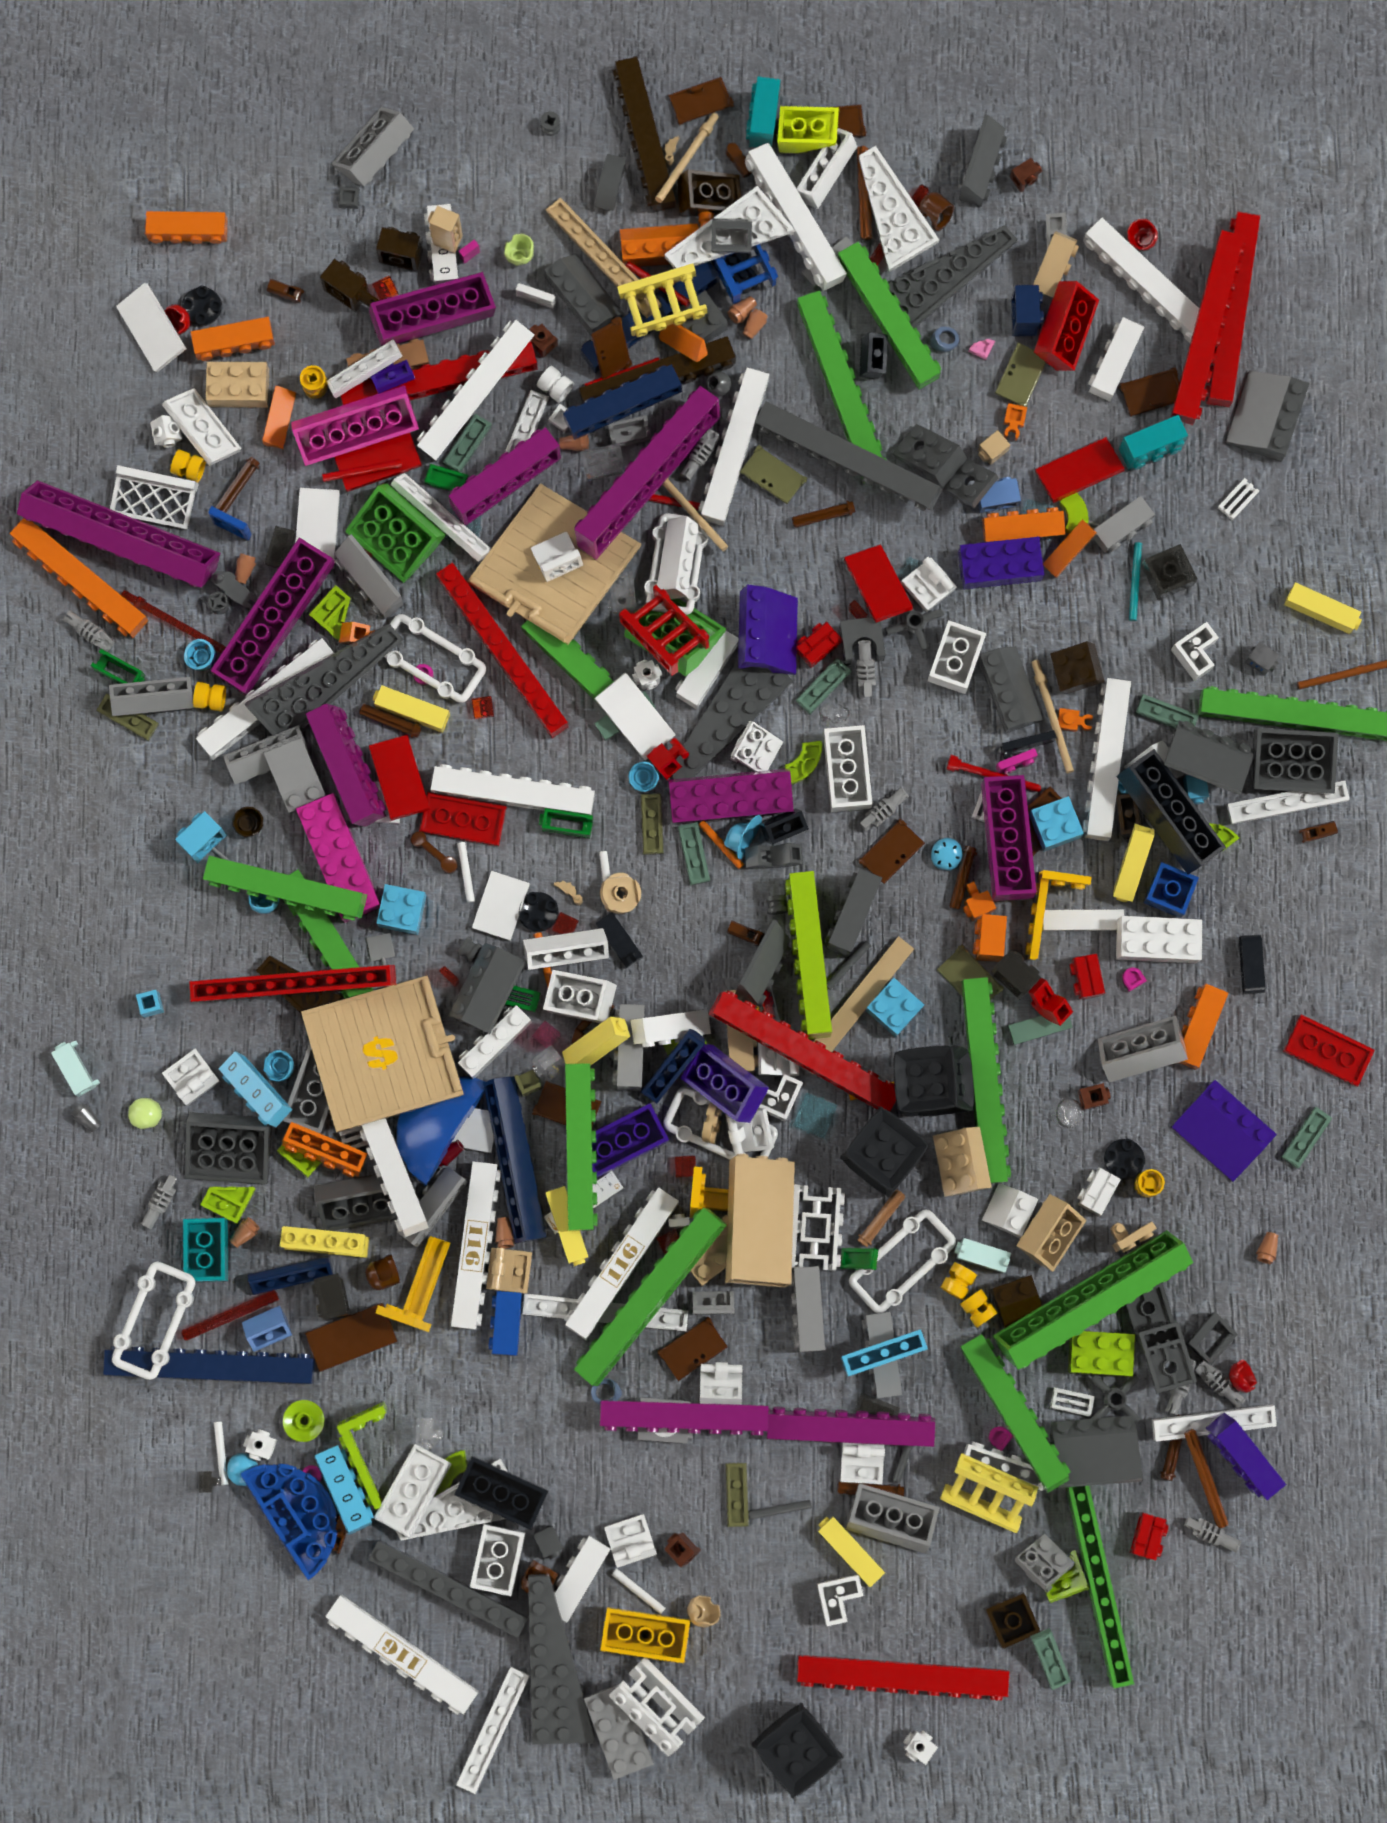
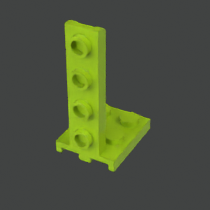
[337,1401,387,1510]

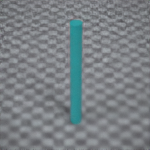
[1129,542,1142,621]

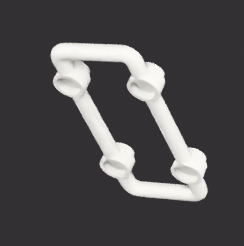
[644,513,708,615]
[384,614,486,703]
[663,1086,778,1160]
[849,1209,956,1313]
[112,1262,195,1380]

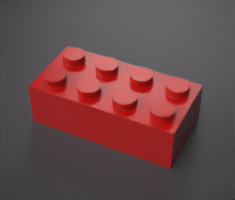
[1033,281,1099,371]

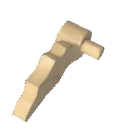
[664,136,679,166]
[554,881,583,905]

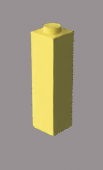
[1284,582,1362,634]
[373,685,450,733]
[1113,824,1154,902]
[562,1017,630,1065]
[545,1186,588,1266]
[817,1516,885,1587]

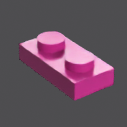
[996,748,1038,775]

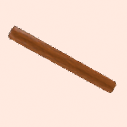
[857,146,872,241]
[1184,1429,1228,1528]

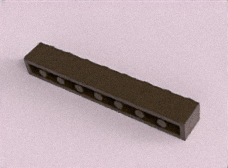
[612,56,675,213]
[579,336,736,404]

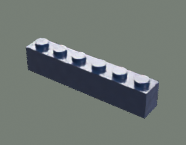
[563,364,682,440]

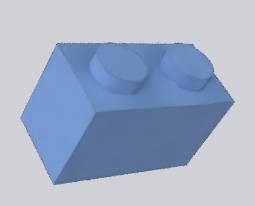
[978,477,1021,513]
[242,1305,292,1352]

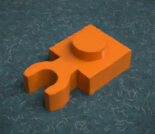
[1004,403,1027,441]
[1058,708,1093,732]

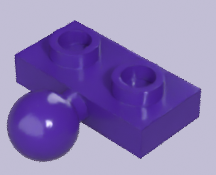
[371,360,415,394]

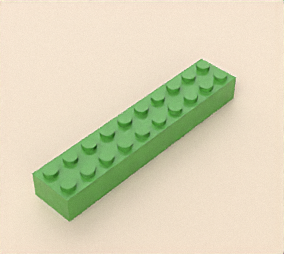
[993,1230,1193,1370]

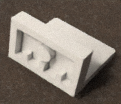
[531,532,583,582]

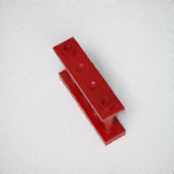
[619,585,709,676]

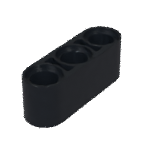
[1239,935,1265,994]

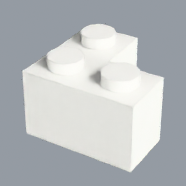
[1171,622,1219,682]
[758,1074,803,1122]
[816,1574,863,1626]

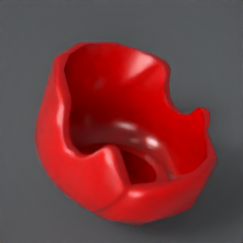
[1127,219,1158,251]
[164,304,190,335]
[1229,1359,1257,1393]

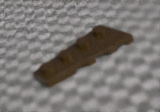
[256,955,343,1014]

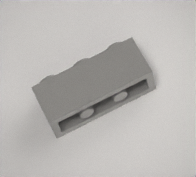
[1093,496,1155,553]

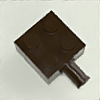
[320,259,380,313]

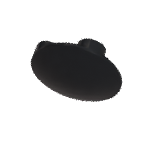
[182,285,222,325]
[519,892,559,932]
[1104,1139,1145,1180]

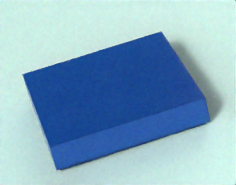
[208,506,252,541]

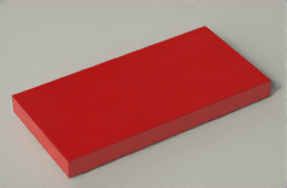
[334,432,422,492]
[1035,437,1124,503]
[844,544,913,623]
[369,735,430,821]
[420,792,507,846]
[1283,1014,1375,1087]

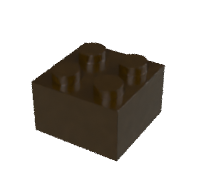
[376,227,423,272]
[1050,641,1105,694]
[983,1592,1041,1649]

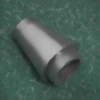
[71,1102,102,1132]

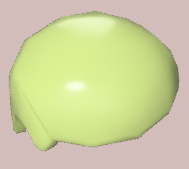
[504,234,534,266]
[128,1098,162,1129]

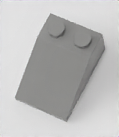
[264,737,326,812]

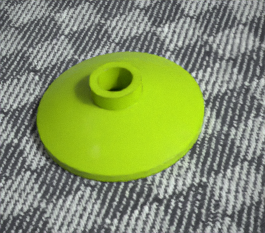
[283,1400,325,1442]

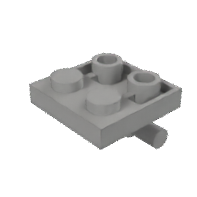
[1015,1534,1075,1593]

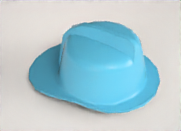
[724,815,762,859]

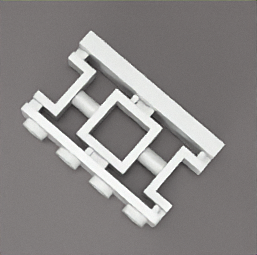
[792,1184,845,1271]
[609,1657,705,1756]

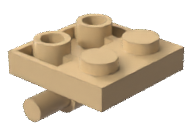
[1111,1222,1157,1253]
[486,1248,532,1294]

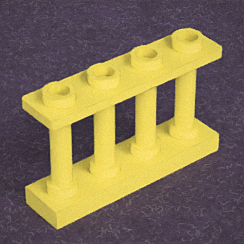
[617,263,708,337]
[280,1226,370,1258]
[940,1453,1039,1533]

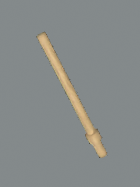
[655,113,719,203]
[662,477,728,551]
[1031,660,1074,774]

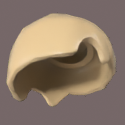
[687,1595,721,1628]

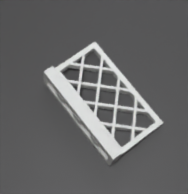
[110,465,199,530]

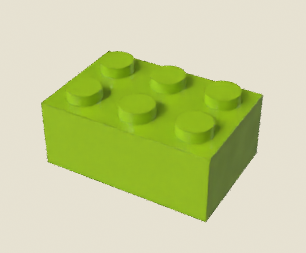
[1068,1331,1135,1377]

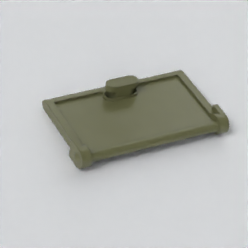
[995,343,1046,407]
[740,445,808,504]
[937,944,1004,1000]

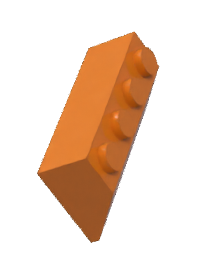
[620,223,699,267]

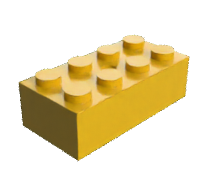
[600,1607,690,1663]

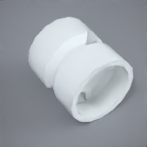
[537,366,574,403]

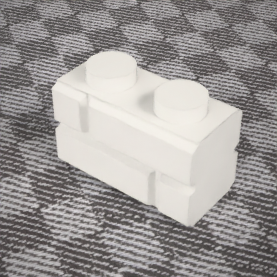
[1077,1168,1121,1216]

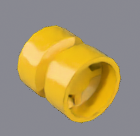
[300,365,328,399]
[170,449,206,483]
[193,682,226,711]
[1134,1169,1165,1198]
[940,1262,977,1301]
[960,1289,998,1328]

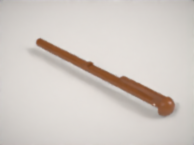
[1297,660,1387,690]

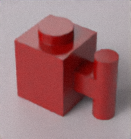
[647,738,689,780]

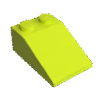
[777,106,839,153]

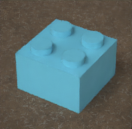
[1029,796,1084,852]
[175,811,227,864]
[376,884,426,935]
[865,978,924,1038]

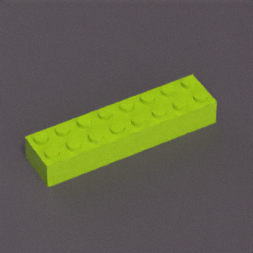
[785,871,832,1040]

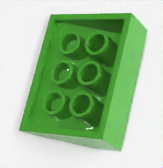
[345,483,446,583]
[624,598,726,677]

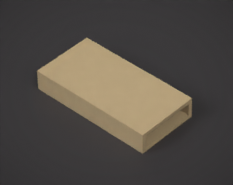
[725,1154,795,1288]

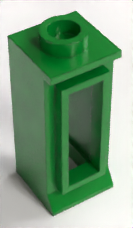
[91,649,146,684]
[539,808,593,839]

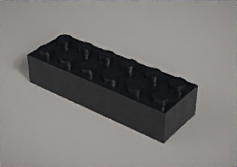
[1116,749,1226,875]

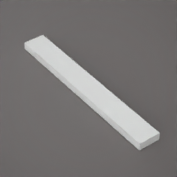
[522,1294,688,1332]

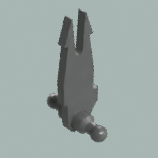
[211,571,258,610]

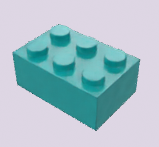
[746,76,781,148]
[1119,415,1188,470]
[183,1218,228,1283]

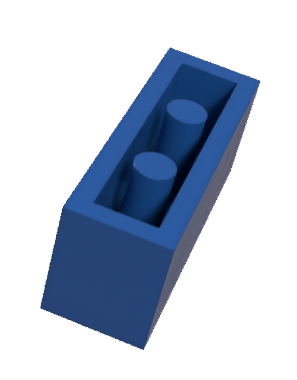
[489,1291,522,1356]

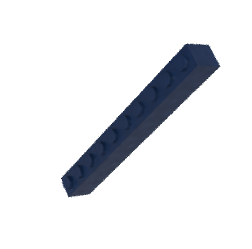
[103,1346,315,1384]

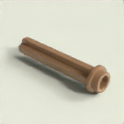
[857,1190,905,1248]

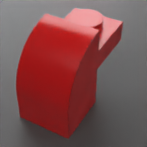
[1028,978,1073,1026]

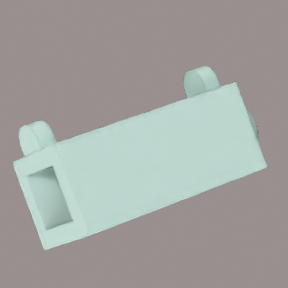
[51,1041,100,1097]
[954,1238,1011,1274]

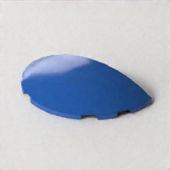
[396,1076,485,1185]
[240,1464,337,1580]

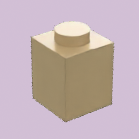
[978,430,1010,465]

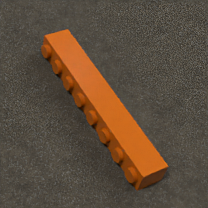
[9,518,149,638]

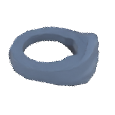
[930,327,959,352]
[591,1378,622,1405]

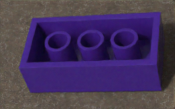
[958,537,1044,590]
[681,1044,769,1123]
[592,1103,669,1178]
[1205,1413,1286,1500]

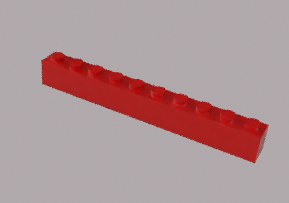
[1205,212,1261,408]
[1170,230,1246,425]
[341,341,538,405]
[436,562,568,738]
[189,965,396,1002]
[708,990,896,1111]
[797,1655,1010,1701]

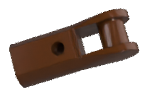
[726,143,752,178]
[267,279,305,303]
[1299,821,1338,843]
[727,920,765,946]
[332,1514,347,1555]

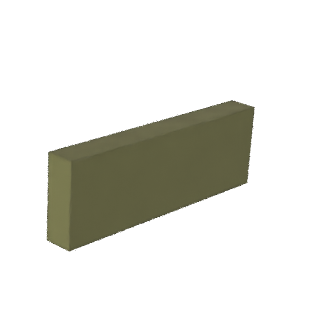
[96,693,159,741]
[641,793,663,855]
[726,1463,749,1527]

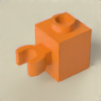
[339,622,375,645]
[963,882,996,921]

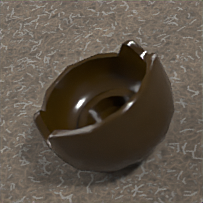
[232,806,263,837]

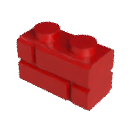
[796,622,842,668]
[1069,954,1105,1000]
[1129,1512,1169,1560]

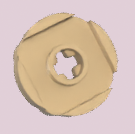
[600,873,641,914]
[702,1102,722,1144]

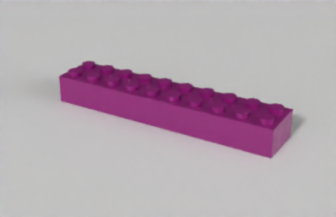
[574,386,720,560]
[17,480,221,588]

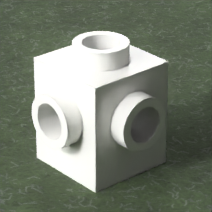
[150,415,182,448]
[632,660,662,691]
[243,1429,277,1461]
[903,1730,938,1765]

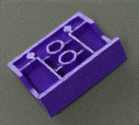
[738,584,798,675]
[1171,1080,1277,1182]

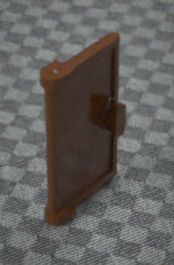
[668,77,734,126]
[836,104,866,137]
[591,317,632,379]
[1119,367,1179,417]
[857,818,925,884]
[532,1081,602,1129]
[657,1317,728,1381]

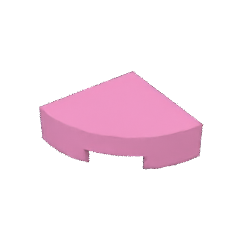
[968,339,995,360]

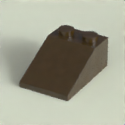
[677,169,741,216]
[990,1275,1042,1329]

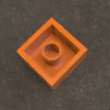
[973,914,1007,962]

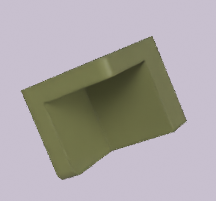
[514,1069,542,1097]

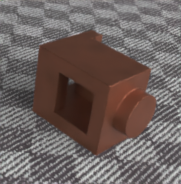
[1010,158,1042,192]
[529,323,558,358]
[1077,1083,1111,1111]
[664,1533,701,1567]

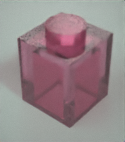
[532,1021,561,1052]

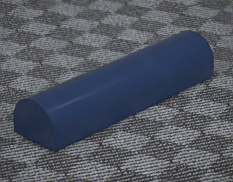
[641,1029,705,1104]
[248,1256,334,1295]

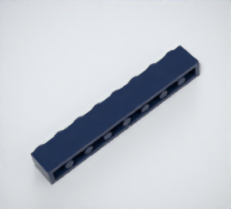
[581,261,720,374]
[483,1076,546,1244]

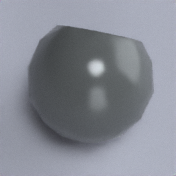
[706,371,732,397]

